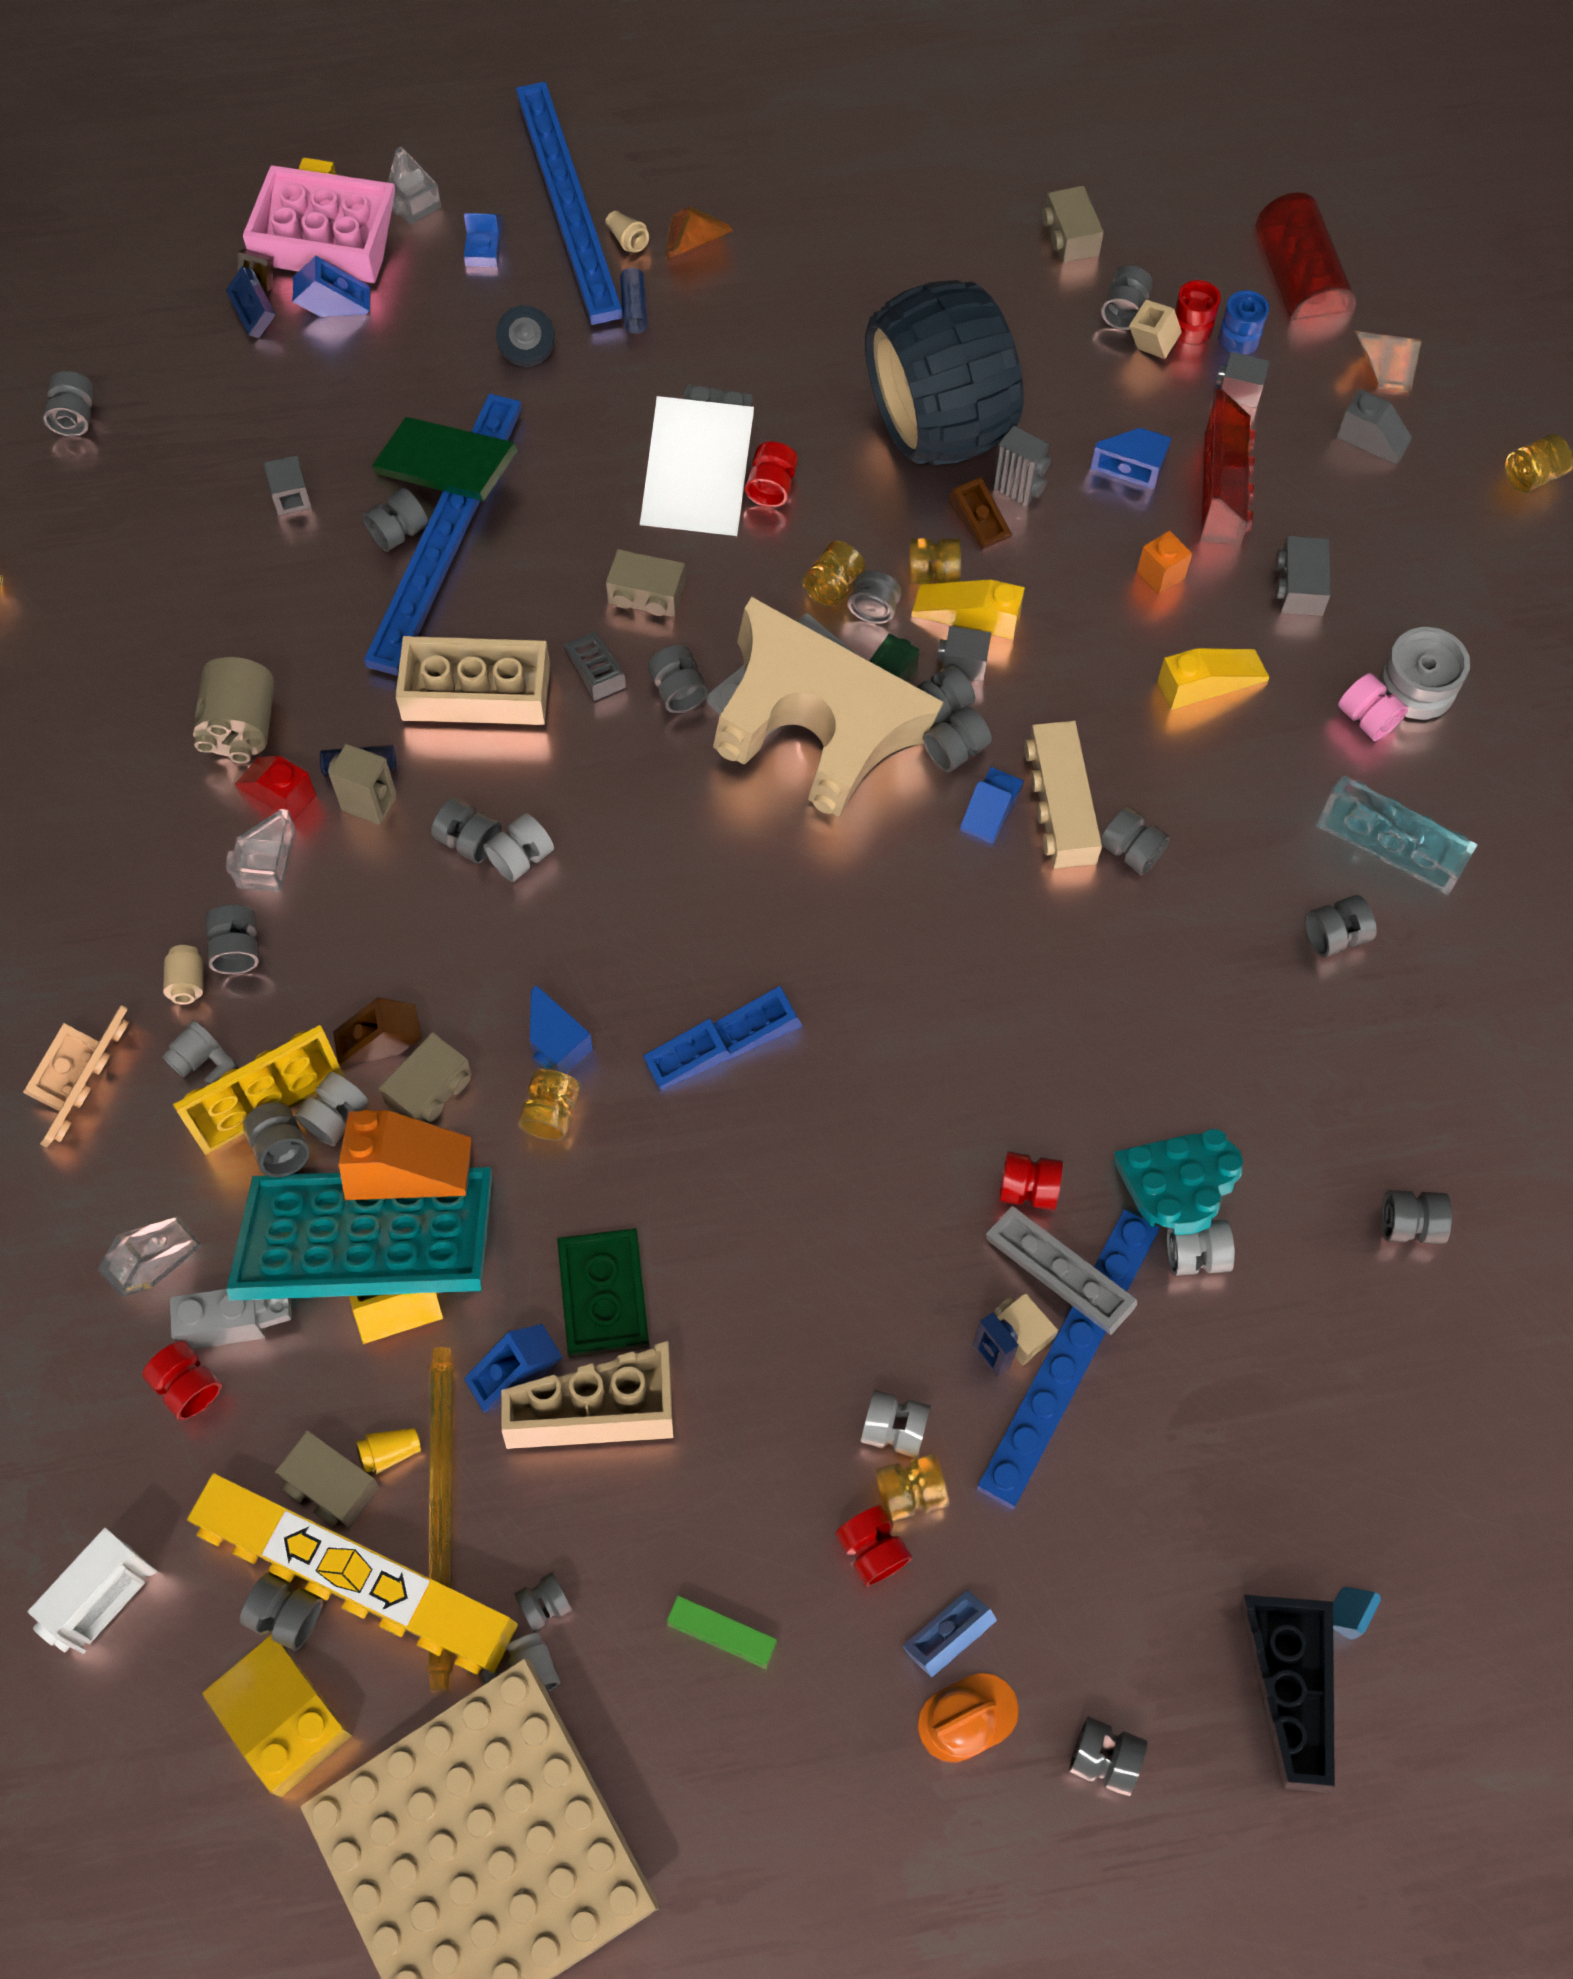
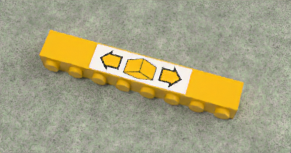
[187,1473,518,1676]

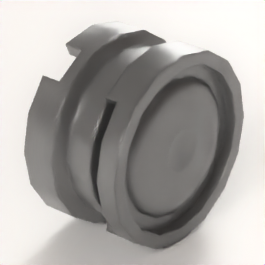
[847,571,902,624]

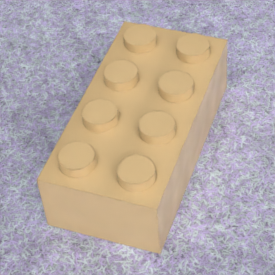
[395,636,550,725]

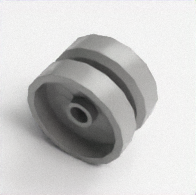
[1379,626,1470,720]

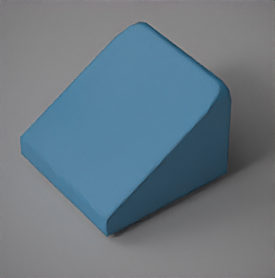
[1333,1587,1382,1640]

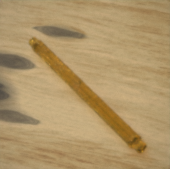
[426,1347,454,1692]

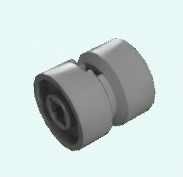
[483,813,554,882]
[294,1072,369,1146]
[1166,1220,1235,1276]
[860,1390,931,1458]

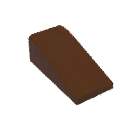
[947,476,1012,550]

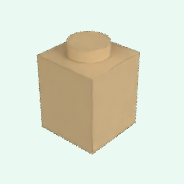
[1129,300,1182,358]
[994,1293,1058,1366]

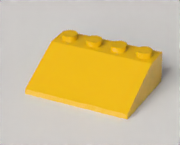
[173,1025,345,1155]

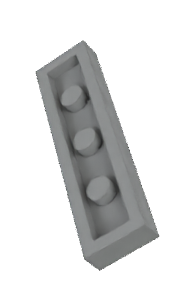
[986,1206,1138,1335]

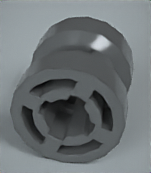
[514,1572,572,1633]

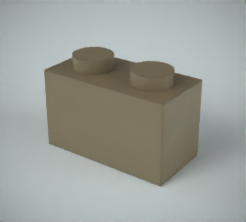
[1041,186,1104,263]
[606,549,686,617]
[328,744,397,825]
[379,1032,472,1123]
[275,1430,380,1529]

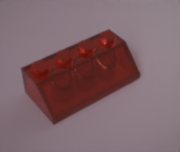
[1200,389,1256,545]

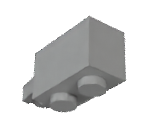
[170,1289,292,1349]

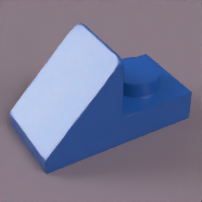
[464,213,503,267]
[960,767,1024,844]

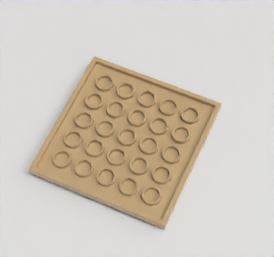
[300,1659,661,1979]

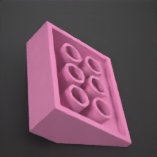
[243,165,395,283]

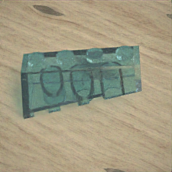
[1316,776,1478,895]

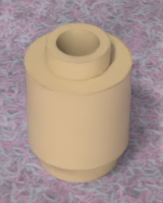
[163,945,204,1004]

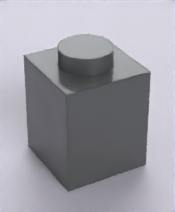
[1215,352,1270,408]
[264,455,311,516]
[937,626,991,681]

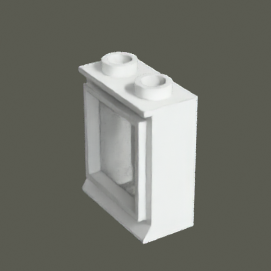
[27,1528,158,1654]

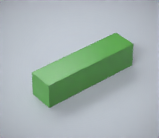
[667,1596,777,1669]

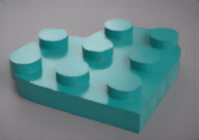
[1114,1129,1243,1235]

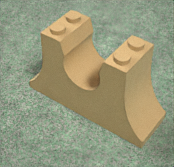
[713,597,944,817]

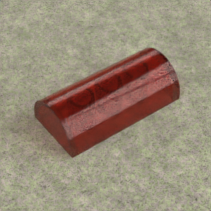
[1255,192,1356,321]

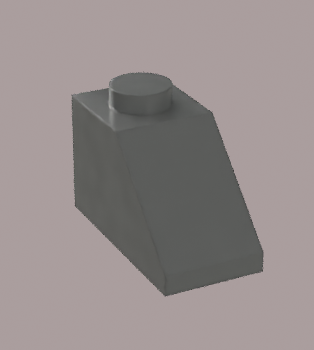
[1336,389,1412,465]

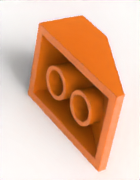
[339,1110,472,1200]

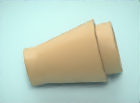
[606,210,649,253]

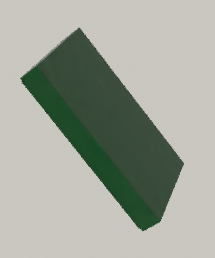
[557,1228,650,1358]

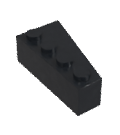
[1241,1595,1335,1793]

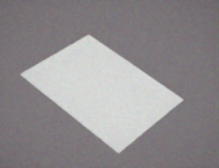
[640,396,754,536]

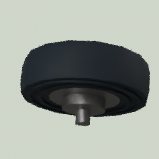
[496,305,555,367]

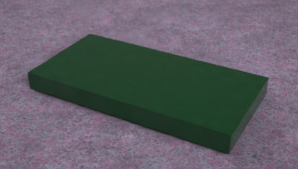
[372,417,518,501]

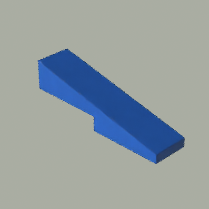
[643,986,803,1090]

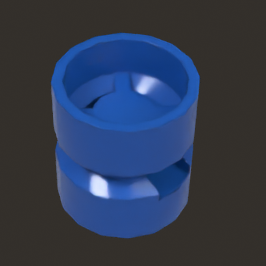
[1218,290,1269,355]

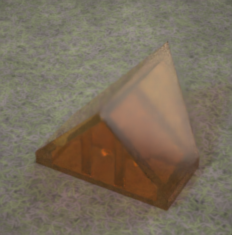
[665,206,732,260]
[1356,331,1422,392]

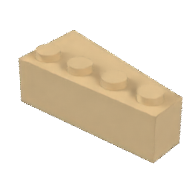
[501,1341,674,1449]

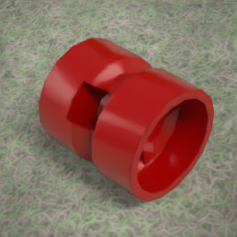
[1175,280,1221,344]
[745,441,798,508]
[999,1151,1063,1211]
[142,1341,222,1421]
[835,1505,913,1587]

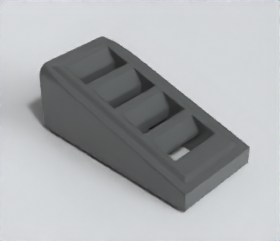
[564,631,626,701]

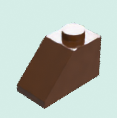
[333,997,422,1067]

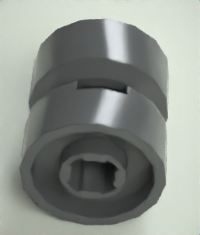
[1101,265,1153,330]
[43,371,94,437]
[362,488,428,552]
[648,645,708,713]
[917,665,976,727]
[923,706,992,772]
[431,797,502,864]
[1101,806,1171,875]
[1305,895,1377,958]
[205,905,259,974]
[243,1102,310,1178]
[1381,1190,1452,1244]
[240,1572,323,1652]
[1069,1716,1147,1797]

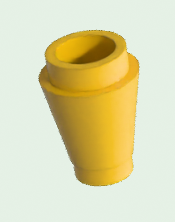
[355,1427,421,1474]

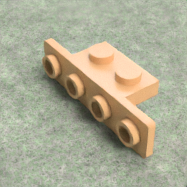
[23,1005,129,1148]

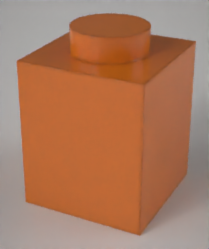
[1137,530,1192,595]

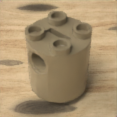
[193,657,275,763]

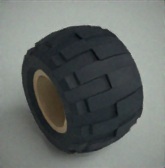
[865,280,1024,465]

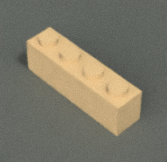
[1024,721,1102,869]

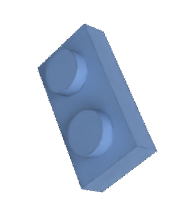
[903,1590,997,1678]

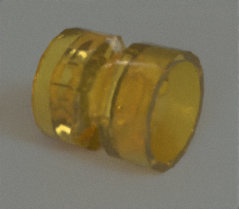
[1505,434,1573,493]
[909,538,961,584]
[802,541,866,608]
[518,1069,581,1141]
[876,1453,949,1523]

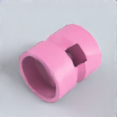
[1338,673,1408,741]

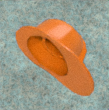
[918,1673,1019,1763]

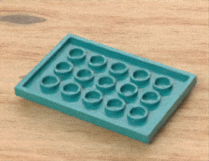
[227,1167,492,1301]

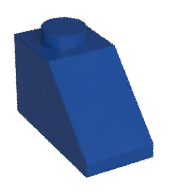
[292,255,370,317]
[1090,428,1172,489]
[530,985,593,1080]
[464,1324,563,1413]

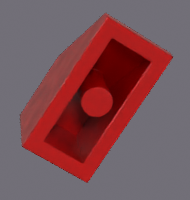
[235,755,316,821]

